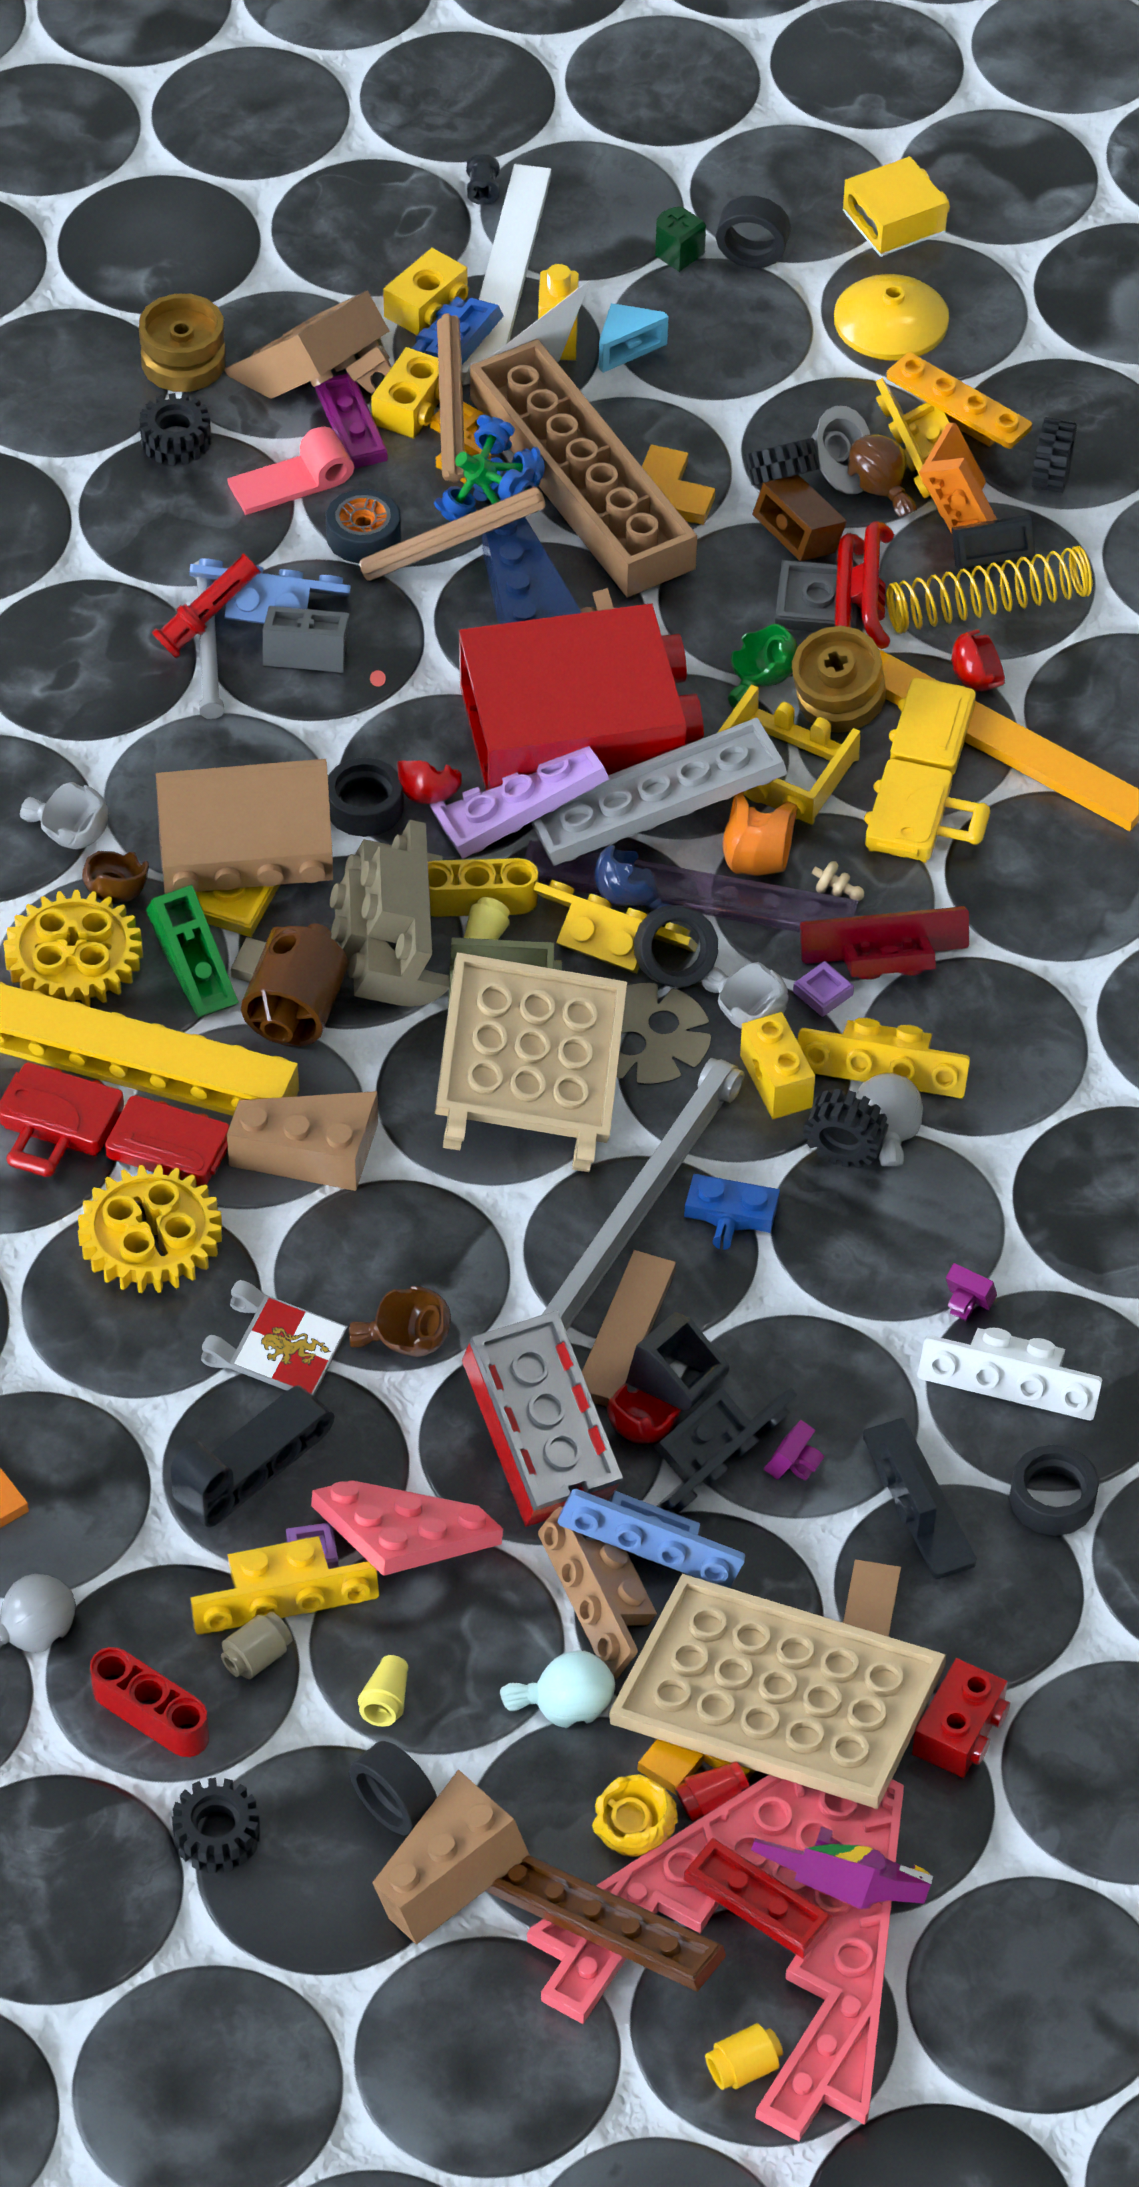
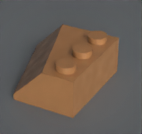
[224,290,390,399]

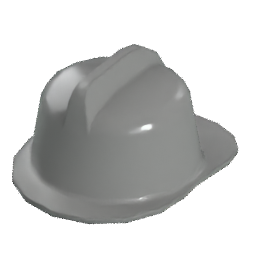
[811,406,870,494]

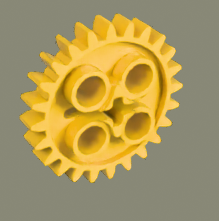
[3,890,143,1007]
[78,1165,222,1293]

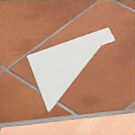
[463,281,590,385]

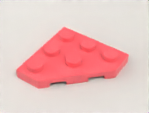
[311,1480,503,1576]

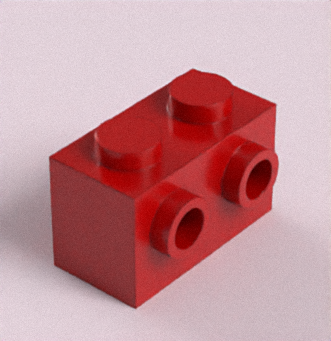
[912,1658,1011,1778]

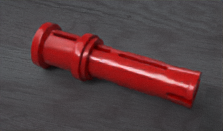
[151,553,261,659]

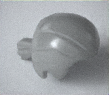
[20,782,109,849]
[702,962,789,1029]
[855,1073,923,1167]
[0,1574,76,1653]

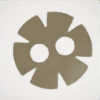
[617,983,711,1084]

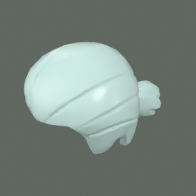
[500,1650,615,1728]

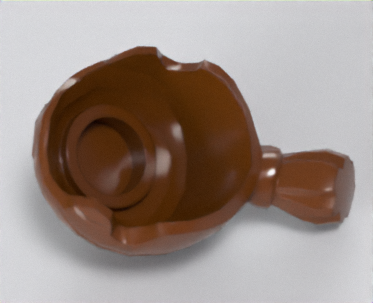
[848,434,917,517]
[349,1286,451,1357]

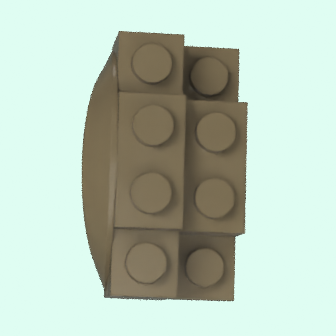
[330,820,449,1007]

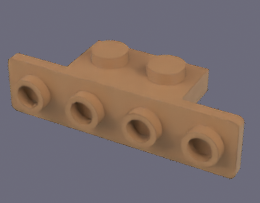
[538,1506,657,1679]

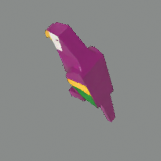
[751,1827,933,1909]

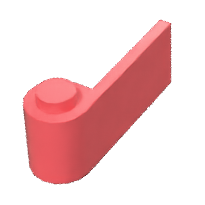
[227,426,354,515]

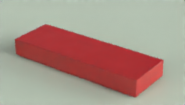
[684,1838,832,1959]

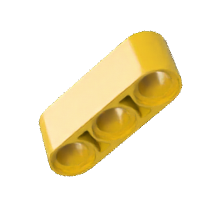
[428,858,538,917]

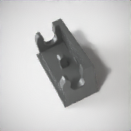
[263,606,349,673]

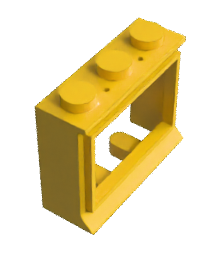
[717,684,860,825]

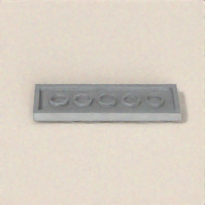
[531,718,787,866]

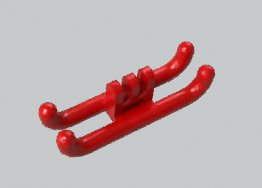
[835,521,894,649]

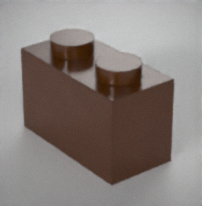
[752,474,847,561]

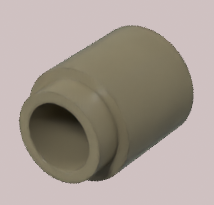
[221,1612,293,1679]

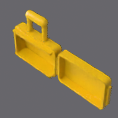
[864,678,990,863]

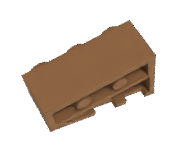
[227,1091,378,1191]
[372,1769,530,1945]

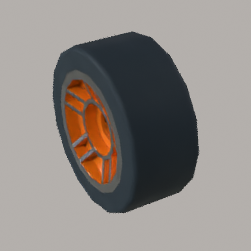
[326,489,401,564]

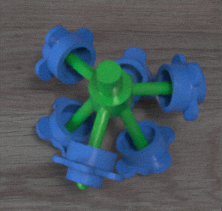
[434,415,545,521]

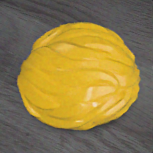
[593,1775,678,1857]

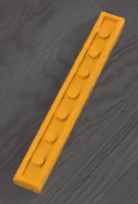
[880,650,1139,831]

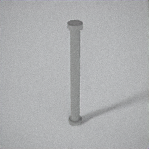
[194,561,224,719]

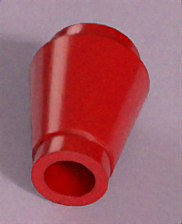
[675,1762,750,1822]

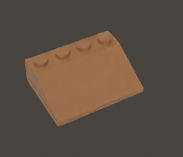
[156,759,333,894]

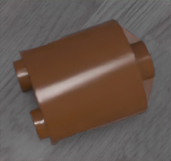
[241,923,350,1047]

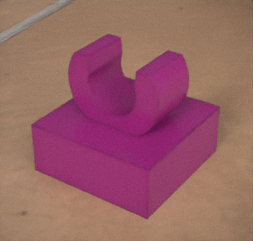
[946,1263,997,1321]
[763,1420,824,1481]

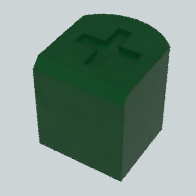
[655,207,706,272]

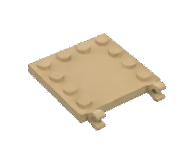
[435,952,627,1172]

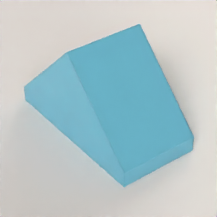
[599,303,668,373]

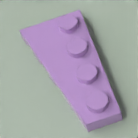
[429,746,609,859]

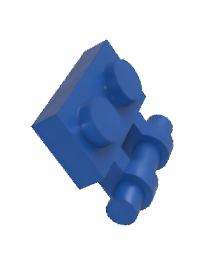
[411,297,504,365]

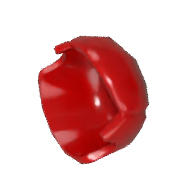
[951,629,1005,692]
[397,760,462,805]
[606,1384,682,1444]

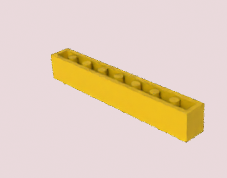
[0,981,299,1116]

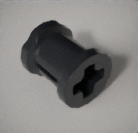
[466,154,500,204]

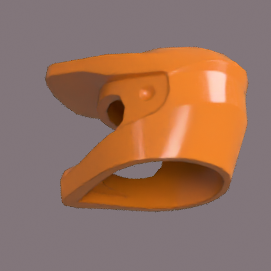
[722,792,798,876]

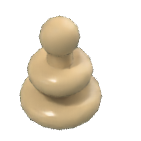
[811,861,864,902]

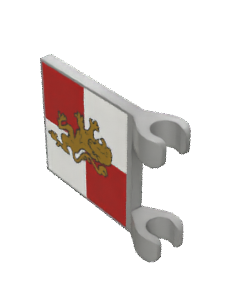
[201,1280,348,1396]

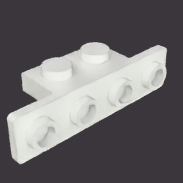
[918,1328,1102,1420]

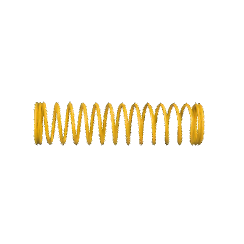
[886,546,1093,634]

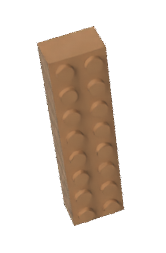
[470,339,697,597]

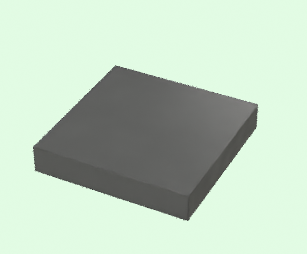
[775,560,858,632]

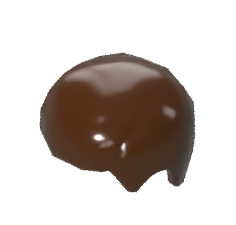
[82,851,149,904]

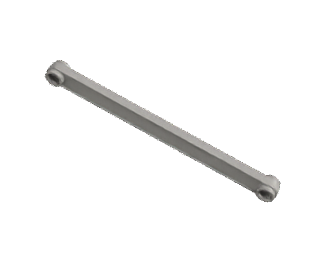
[542,1058,745,1331]

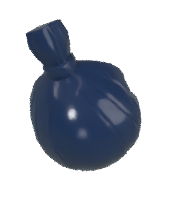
[595,845,673,928]

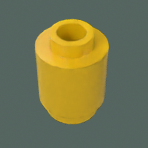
[705,2023,783,2090]

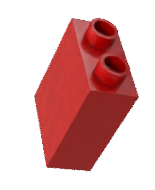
[459,603,704,791]

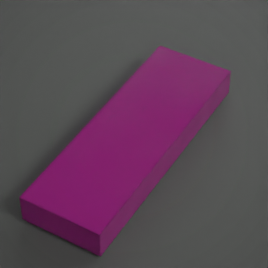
[316,373,388,469]

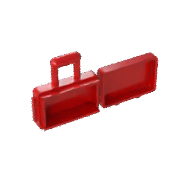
[0,1062,230,1186]

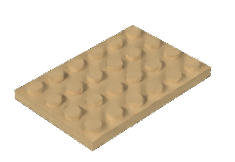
[609,1574,946,1809]

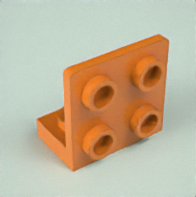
[919,423,997,533]

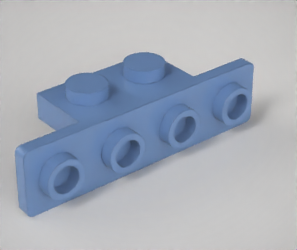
[189,559,351,624]
[557,1489,745,1588]

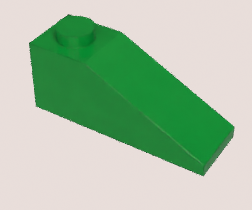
[146,885,239,1018]

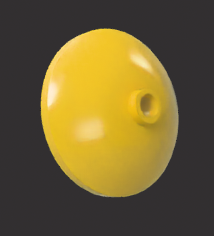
[834,274,949,361]

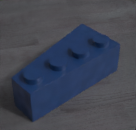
[482,517,582,624]

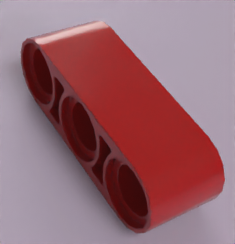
[90,1647,209,1757]

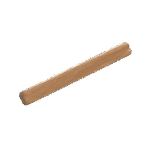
[437,313,465,483]
[359,487,545,581]

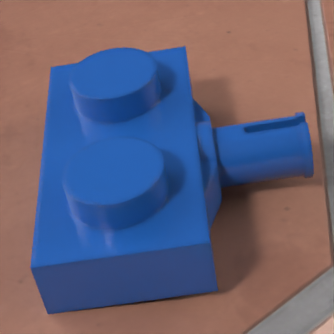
[684,1174,780,1250]

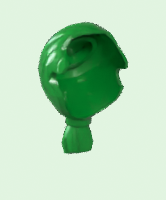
[727,624,798,709]

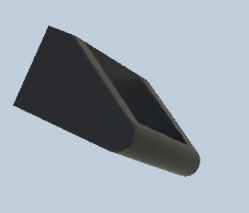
[625,1311,730,1411]

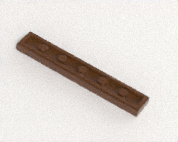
[485,1855,727,1992]

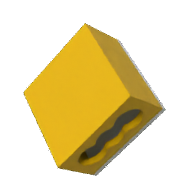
[843,156,950,257]

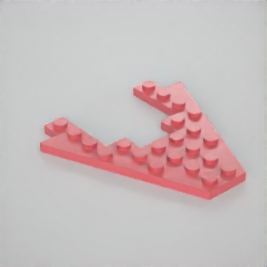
[527,1775,904,2141]

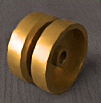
[139,294,226,392]
[792,626,886,733]

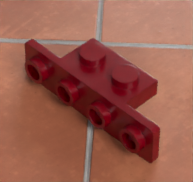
[800,906,969,980]

